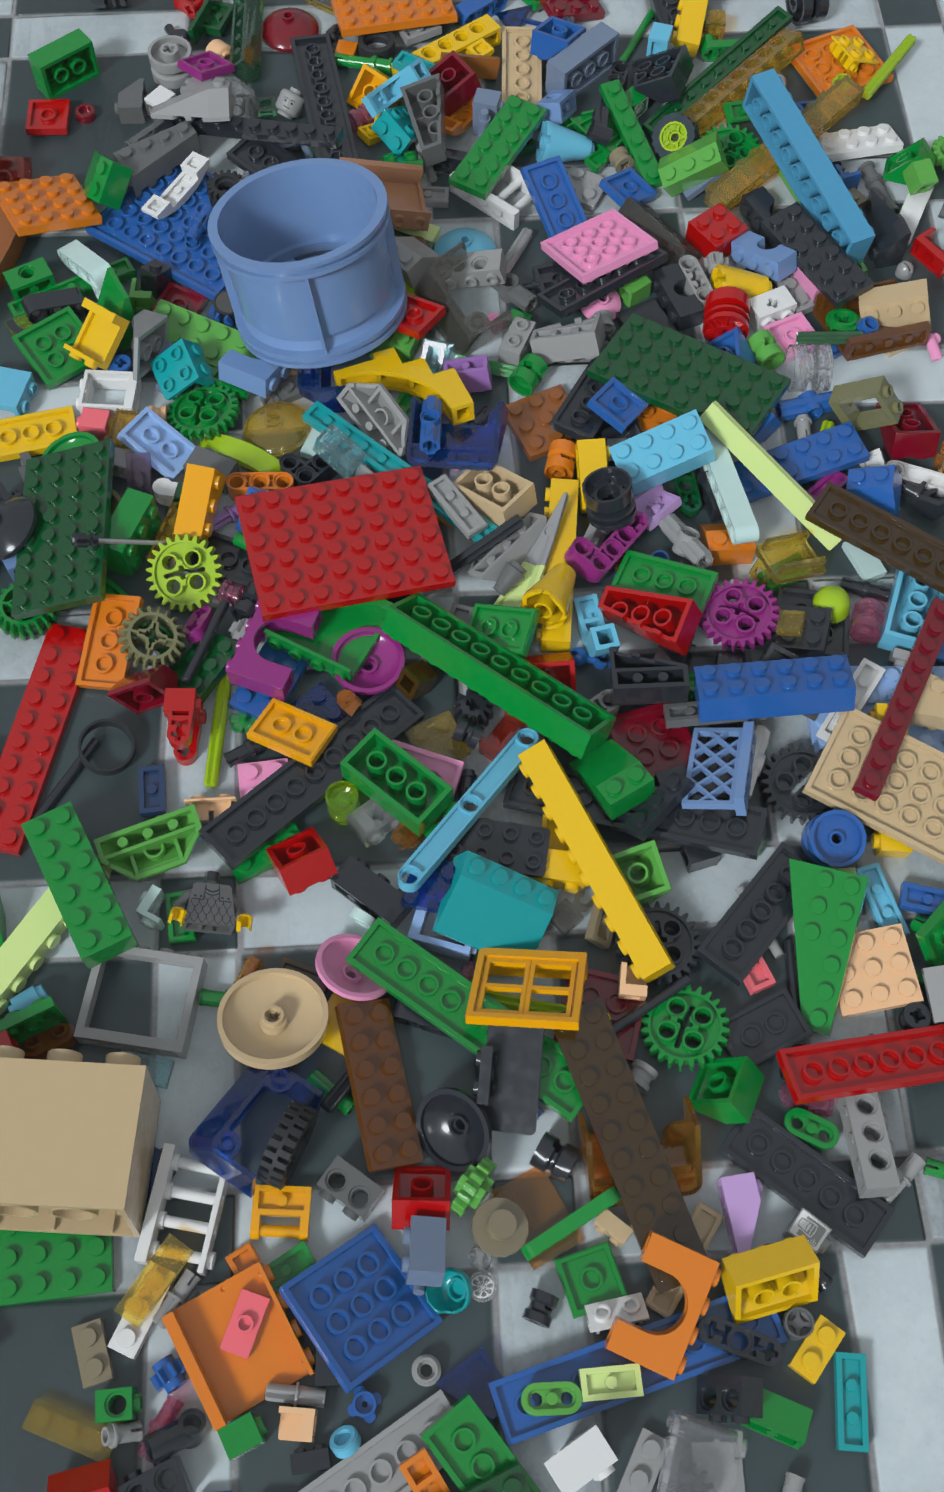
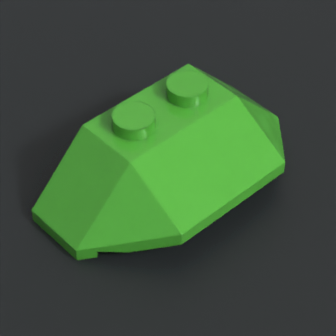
[93,804,203,882]

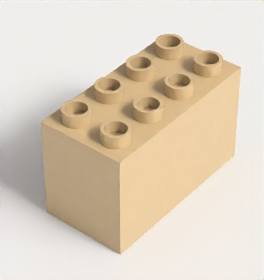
[0,1045,161,1238]

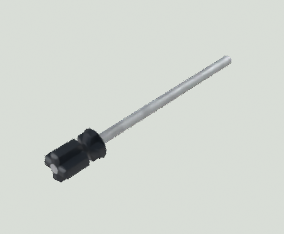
[71,533,167,548]

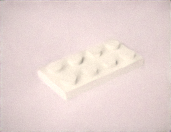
[815,123,904,162]

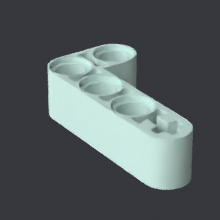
[57,239,111,299]

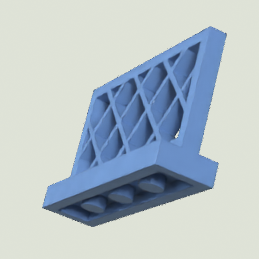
[681,721,756,816]

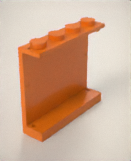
[161,1260,316,1432]

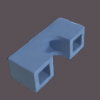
[731,231,797,282]

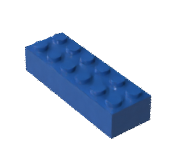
[694,654,856,723]

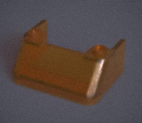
[577,1096,702,1208]

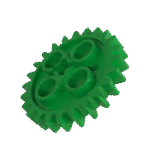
[701,123,764,185]
[167,383,241,442]
[641,984,730,1072]

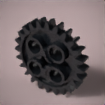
[760,743,834,825]
[614,901,702,987]

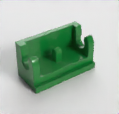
[740,1388,813,1450]

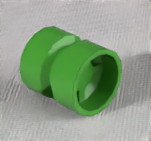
[747,329,786,371]

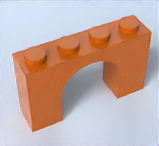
[604,1230,722,1381]

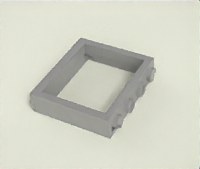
[73,944,208,1059]

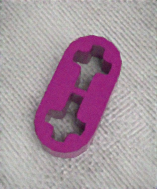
[182,606,214,643]

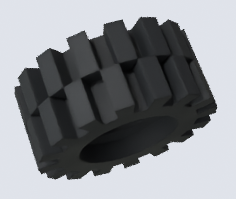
[206,170,243,206]

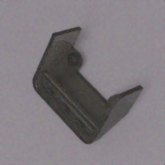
[414,242,513,356]

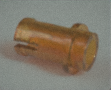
[233,955,263,984]

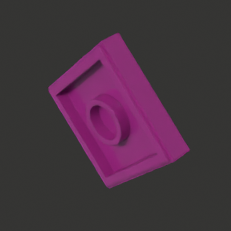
[177,50,235,81]

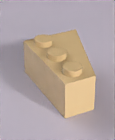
[859,278,931,327]

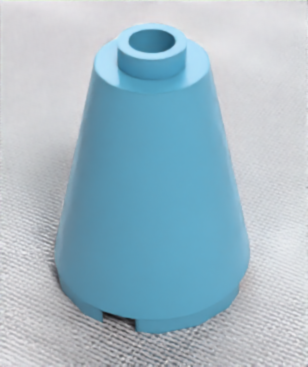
[536,120,595,163]

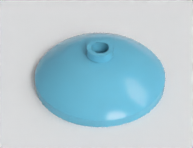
[434,228,497,255]

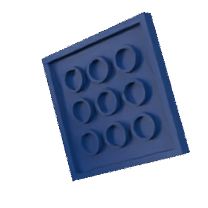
[278,1223,443,1394]

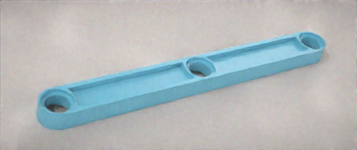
[398,728,539,893]

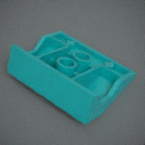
[432,850,559,950]

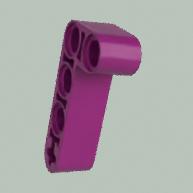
[564,511,649,583]

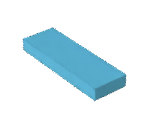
[856,862,910,937]

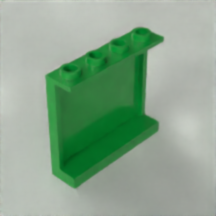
[264,599,394,682]

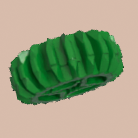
[0,582,60,641]

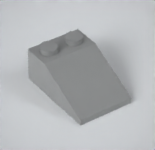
[131,309,168,381]

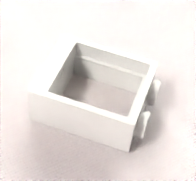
[76,369,143,422]

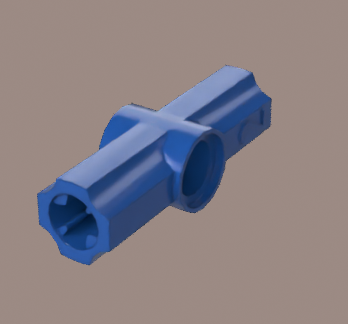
[775,390,833,421]
[420,395,443,455]

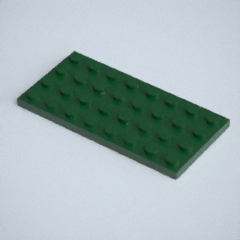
[587,313,791,437]
[11,439,115,620]

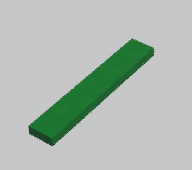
[7,257,137,323]

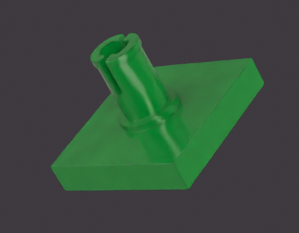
[910,901,944,967]

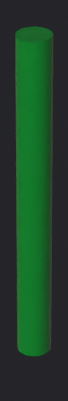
[619,9,654,62]

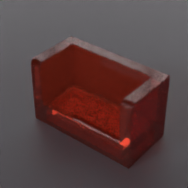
[479,710,528,761]

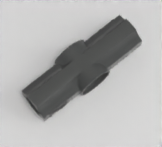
[489,273,539,314]

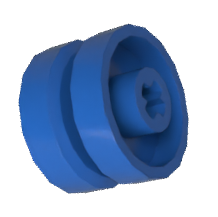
[801,809,867,868]

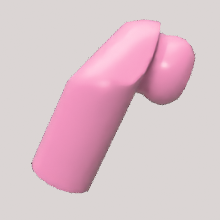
[926,333,943,362]

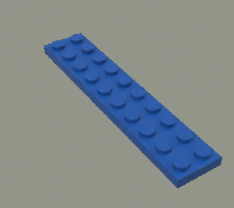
[487,1296,788,1446]

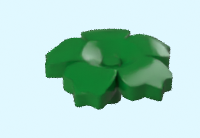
[229,711,257,733]

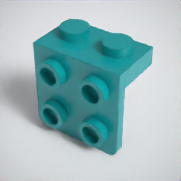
[371,106,418,156]
[150,338,215,400]

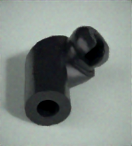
[164,24,191,42]
[326,24,341,43]

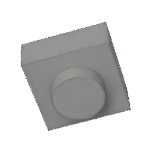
[888,648,910,667]

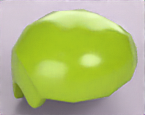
[813,586,850,623]

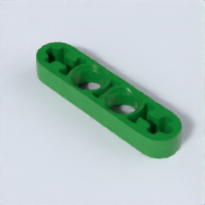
[520,1186,621,1262]

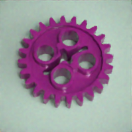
[700,578,780,652]

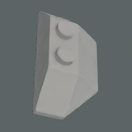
[336,382,410,459]
[468,512,547,581]

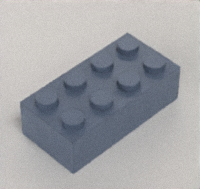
[545,21,619,96]

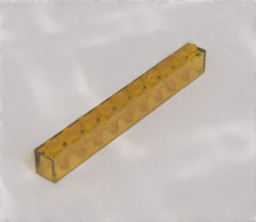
[704,75,865,211]

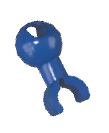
[570,647,607,670]

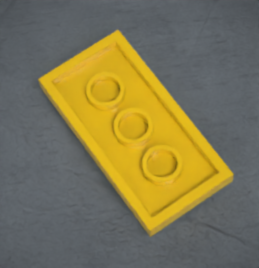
[0,405,78,462]

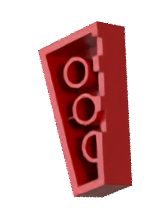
[598,586,702,656]

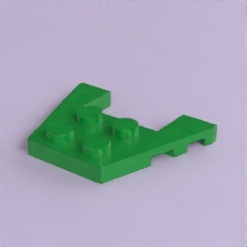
[559,106,624,174]

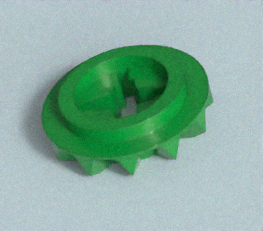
[825,308,861,331]

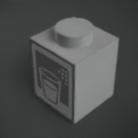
[782,1208,832,1254]

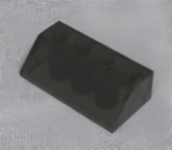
[618,196,703,267]

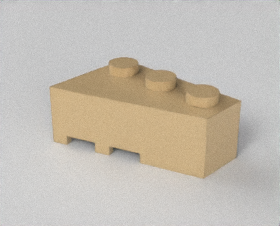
[909,673,944,731]

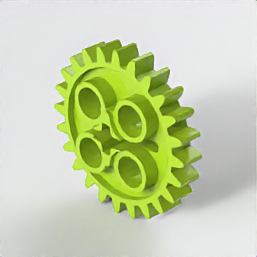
[146,533,225,612]

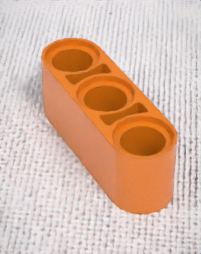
[226,472,294,502]

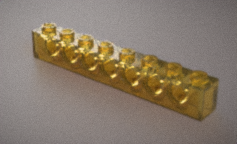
[682,28,805,139]

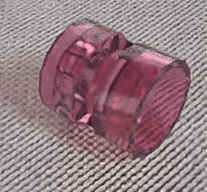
[849,598,886,644]

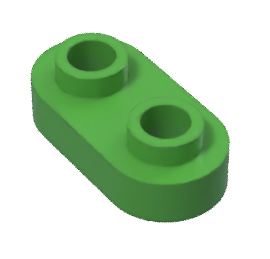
[521,1381,583,1416]

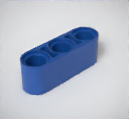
[455,0,508,26]

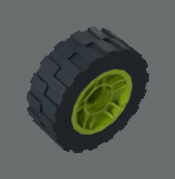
[652,113,700,158]

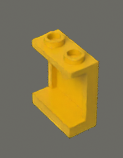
[63,298,130,370]

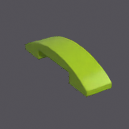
[198,434,281,472]

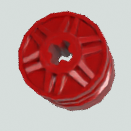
[702,286,751,342]

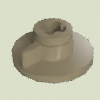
[471,1197,528,1257]

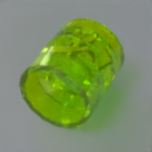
[325,780,361,825]

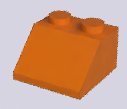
[699,523,756,566]

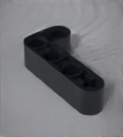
[279,425,360,487]

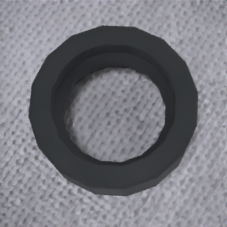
[358,31,395,59]

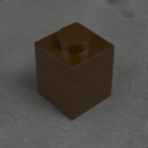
[395,659,439,701]

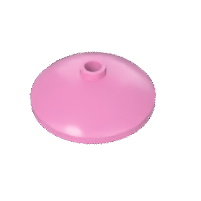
[315,934,387,1001]

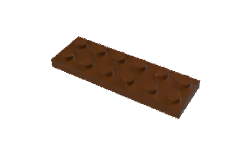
[335,998,424,1173]

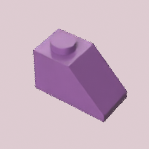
[443,354,492,393]

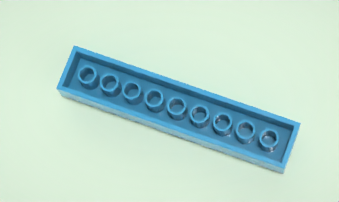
[742,68,875,264]

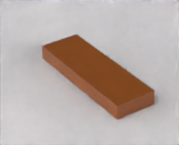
[440,52,500,80]

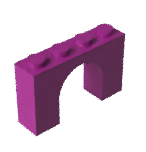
[225,600,323,701]

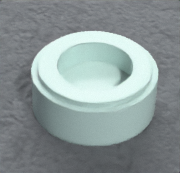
[349,907,376,929]

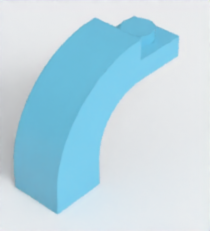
[361,57,431,118]
[573,594,620,657]

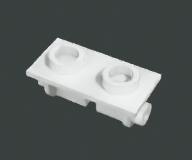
[584,1292,650,1335]

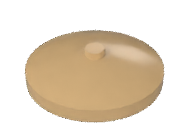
[217,968,329,1070]

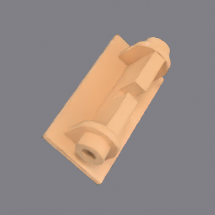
[184,794,237,822]

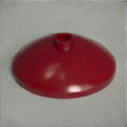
[260,7,319,52]

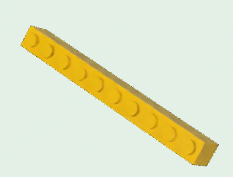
[518,739,676,983]

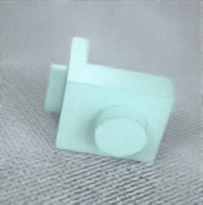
[136,884,165,931]

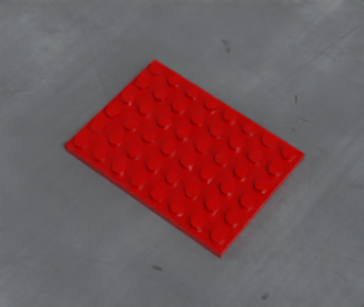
[235,466,456,621]

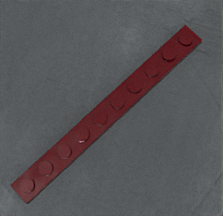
[852,597,944,802]

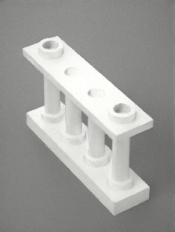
[450,165,532,231]
[134,1143,237,1277]

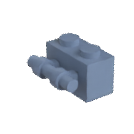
[473,88,504,139]
[401,1215,446,1296]

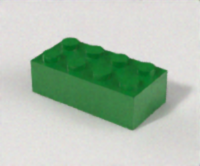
[340,727,453,837]

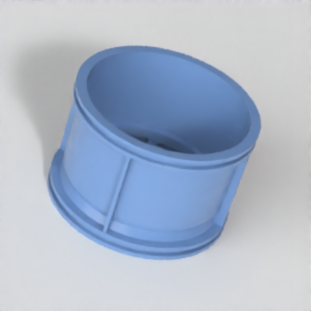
[207,158,408,369]

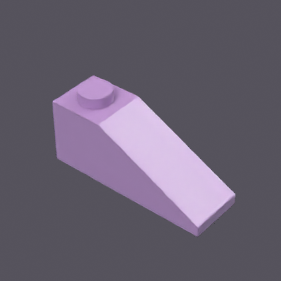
[716,1172,763,1254]

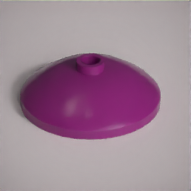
[331,627,405,695]

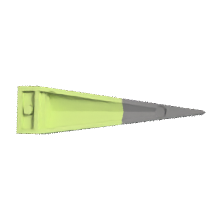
[493,492,569,607]

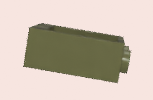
[828,375,903,431]

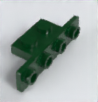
[188,0,236,45]

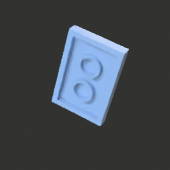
[117,406,196,482]

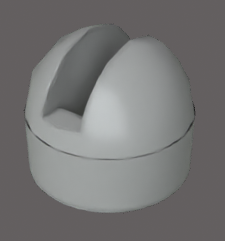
[895,261,914,280]

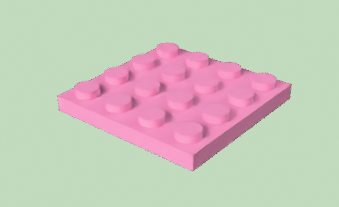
[540,208,658,284]

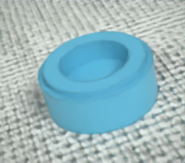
[329,1425,361,1459]

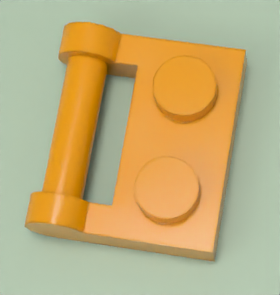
[250,1184,313,1242]

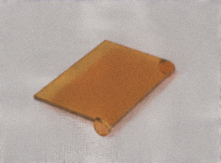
[491,1167,584,1270]

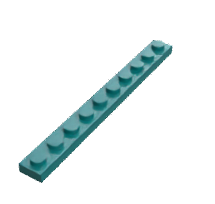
[302,401,498,542]

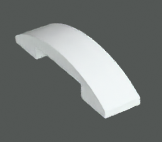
[141,151,210,220]
[899,187,934,247]

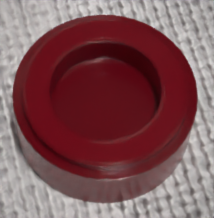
[75,104,97,124]

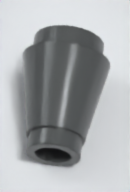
[493,560,527,596]

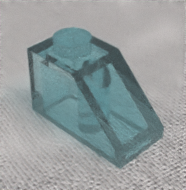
[421,338,453,374]

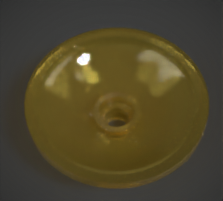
[243,401,310,457]

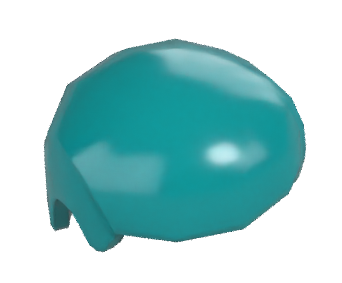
[425,1267,473,1314]

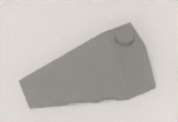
[150,78,235,122]

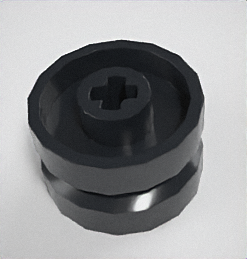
[785,0,830,26]

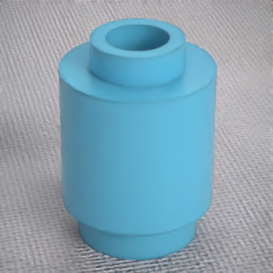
[8,984,49,1012]

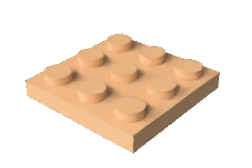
[838,923,924,1018]

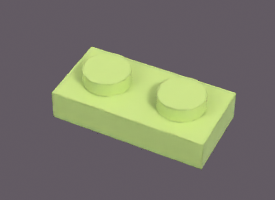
[578,1363,644,1402]

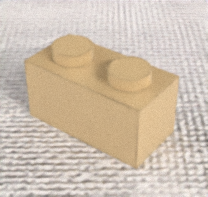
[593,1209,633,1247]

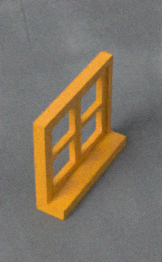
[465,947,588,1031]

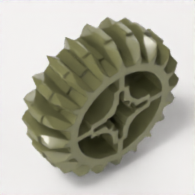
[117,606,186,671]

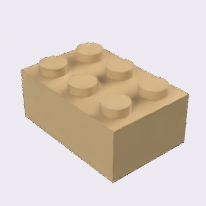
[453,456,537,527]

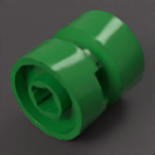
[508,353,548,397]

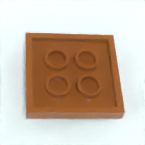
[500,384,577,462]

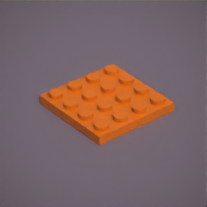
[784,25,894,105]
[0,173,102,237]

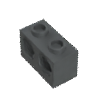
[317,1155,385,1222]

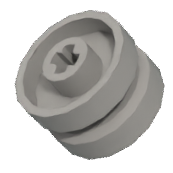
[147,35,193,89]

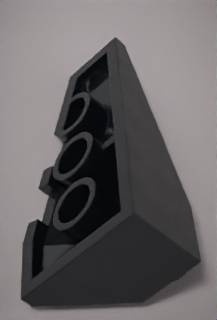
[866,187,912,269]

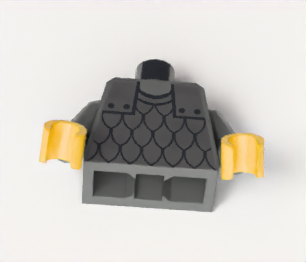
[167,871,253,935]

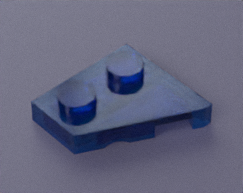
[435,1347,502,1420]

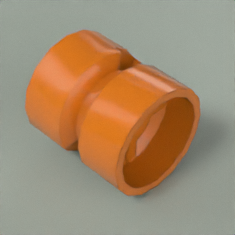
[544,439,576,480]

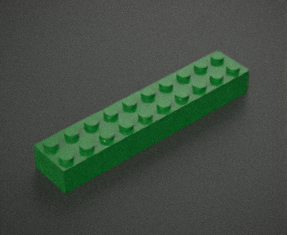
[382,593,616,759]

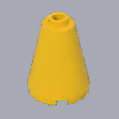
[710,264,772,298]
[520,563,576,629]

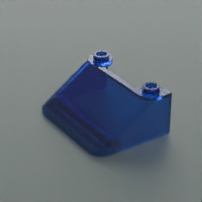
[406,397,509,471]

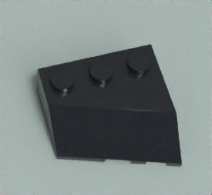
[631,44,694,104]

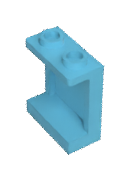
[0,366,38,416]

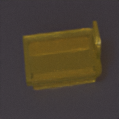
[749,530,827,587]

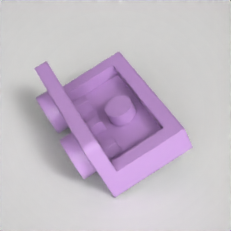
[635,484,682,531]

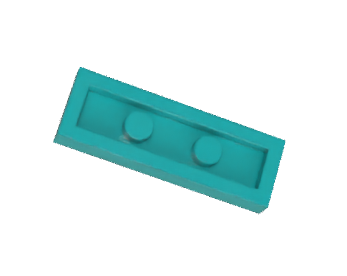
[833,1352,869,1453]

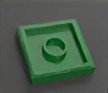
[553,1241,628,1319]

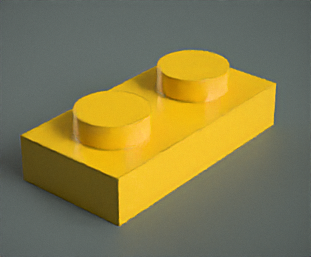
[787,1314,846,1385]

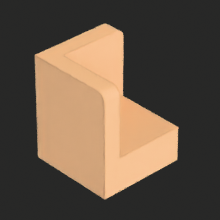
[618,962,648,1001]
[278,1406,318,1443]

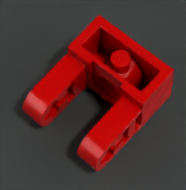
[163,688,207,766]

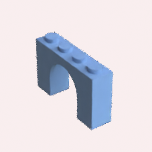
[218,349,292,399]

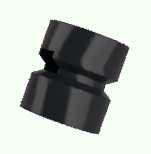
[230,582,258,621]
[529,1131,582,1184]

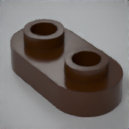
[22,1022,77,1060]

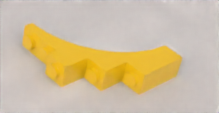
[333,347,475,426]

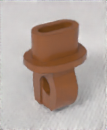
[336,689,362,716]

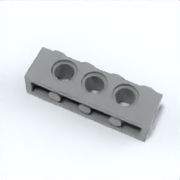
[419,248,508,292]
[837,1091,902,1199]

